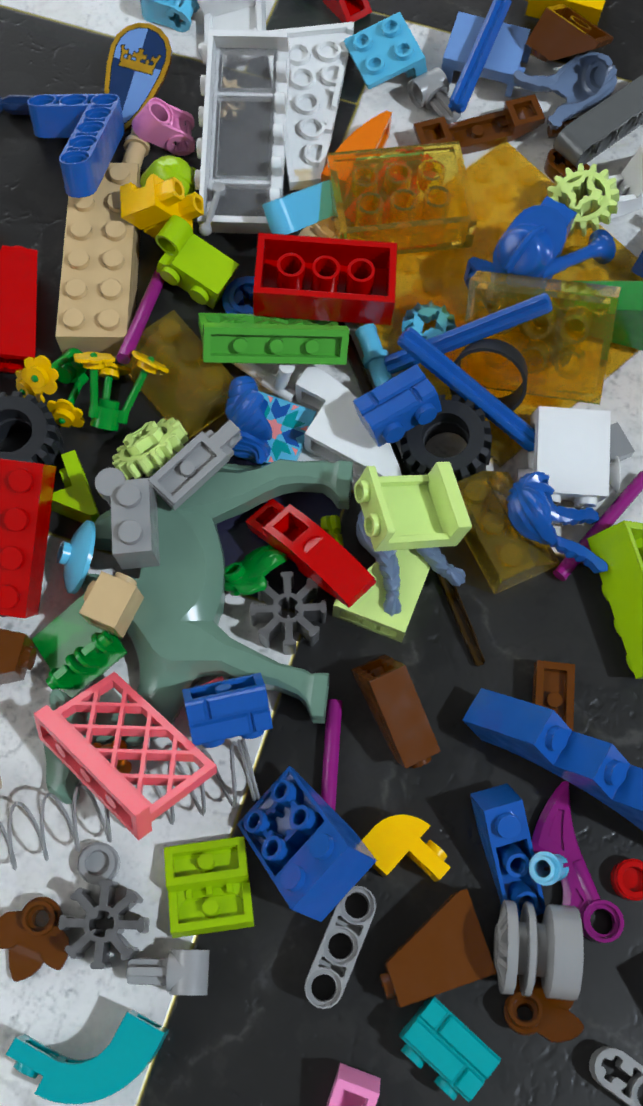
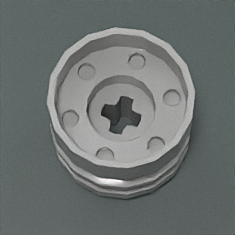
[494,900,584,1001]

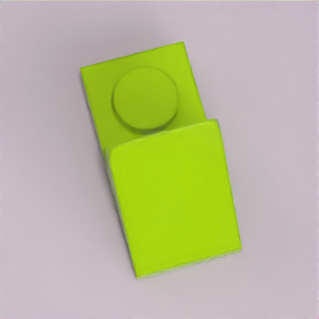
[51,450,100,523]

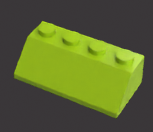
[587,520,643,679]

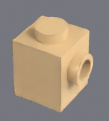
[79,571,144,639]

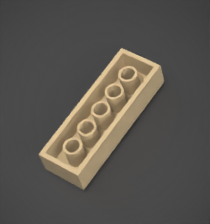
[55,163,141,359]

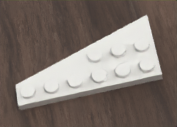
[267,22,354,191]

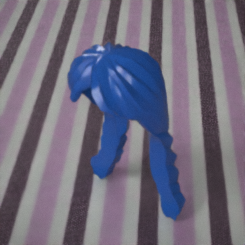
[506,471,608,573]

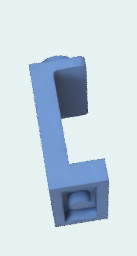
[441,11,532,98]

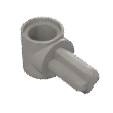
[407,67,461,124]
[126,949,210,996]

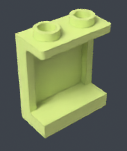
[354,461,472,552]

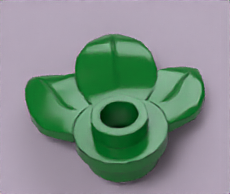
[224,545,288,596]

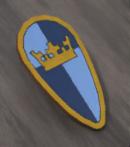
[104,23,172,133]

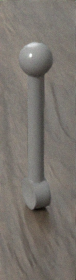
[199,183,226,236]

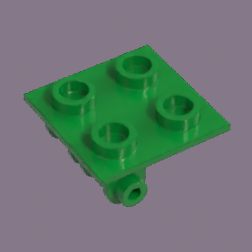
[32,593,127,698]

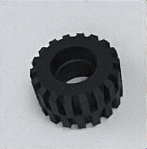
[0,391,64,471]
[400,394,492,492]

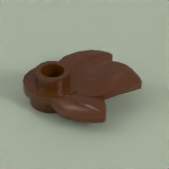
[0,897,70,982]
[504,975,584,1043]

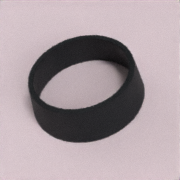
[449,339,528,411]

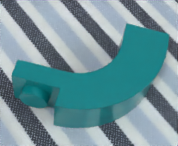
[6,1010,169,1104]

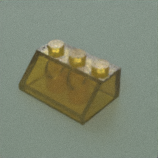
[122,310,234,439]
[457,471,560,594]

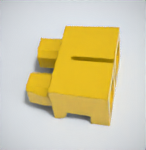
[120,173,204,238]

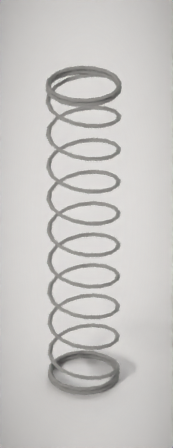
[0,738,260,870]

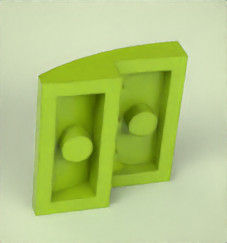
[164,836,255,938]

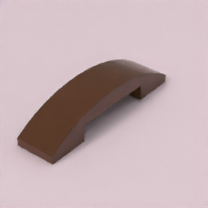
[413,94,545,156]

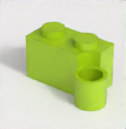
[155,215,239,309]

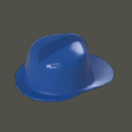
[493,205,567,287]

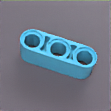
[262,179,341,235]

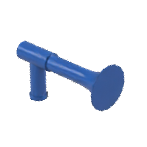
[534,229,616,293]

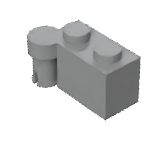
[95,467,160,570]

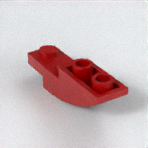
[245,499,376,608]

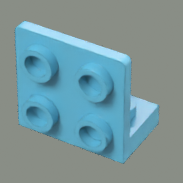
[344,12,427,89]

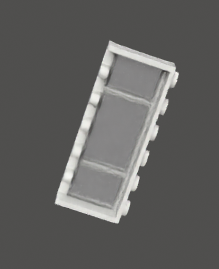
[193,29,290,234]

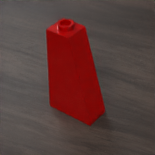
[0,245,38,373]

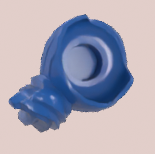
[225,376,273,465]

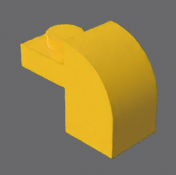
[362,815,451,882]

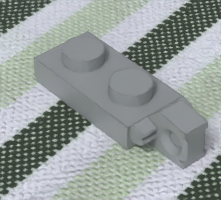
[149,420,242,511]

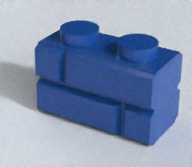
[353,364,442,447]
[182,673,273,748]

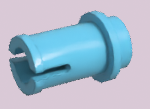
[529,852,569,886]

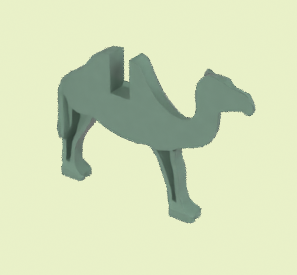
[43,459,353,804]

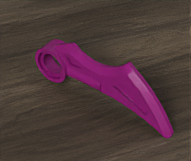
[531,781,624,944]

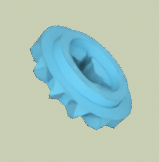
[402,301,457,340]

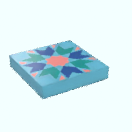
[239,391,317,466]

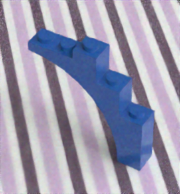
[462,688,643,831]

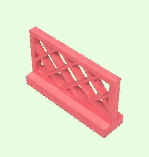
[34,672,217,840]

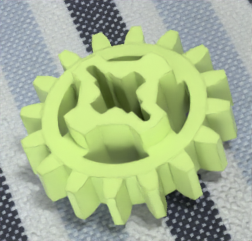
[547,163,620,237]
[112,417,189,480]

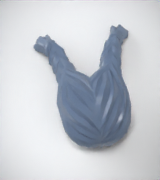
[513,51,617,130]
[356,510,466,617]

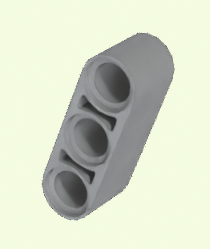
[304,886,376,1009]

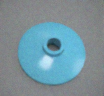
[57,520,96,594]

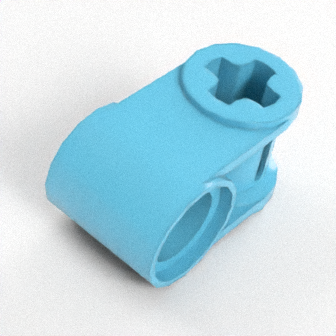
[140,0,200,32]

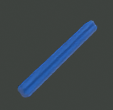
[448,0,512,114]
[384,293,553,374]
[397,327,535,452]

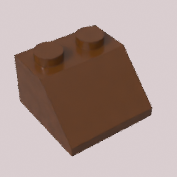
[526,4,614,62]

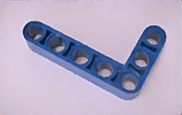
[27,94,125,198]

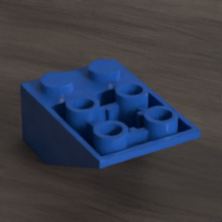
[237,766,377,922]

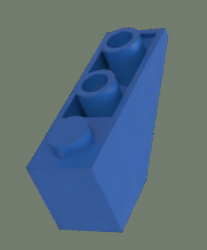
[470,783,546,921]

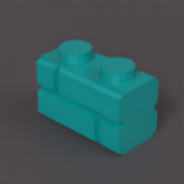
[398,996,501,1102]

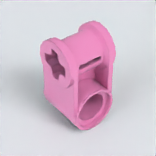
[132,97,195,156]

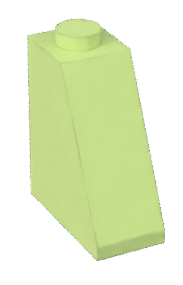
[332,549,431,643]

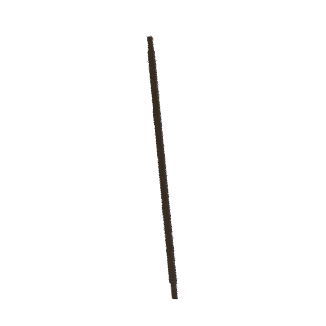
[337,322,486,667]

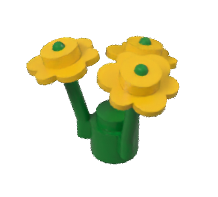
[15,348,89,427]

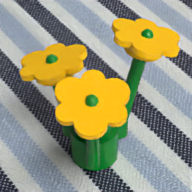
[73,350,169,431]

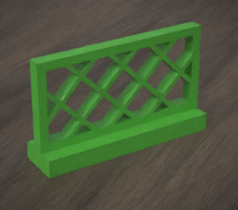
[198,313,350,365]

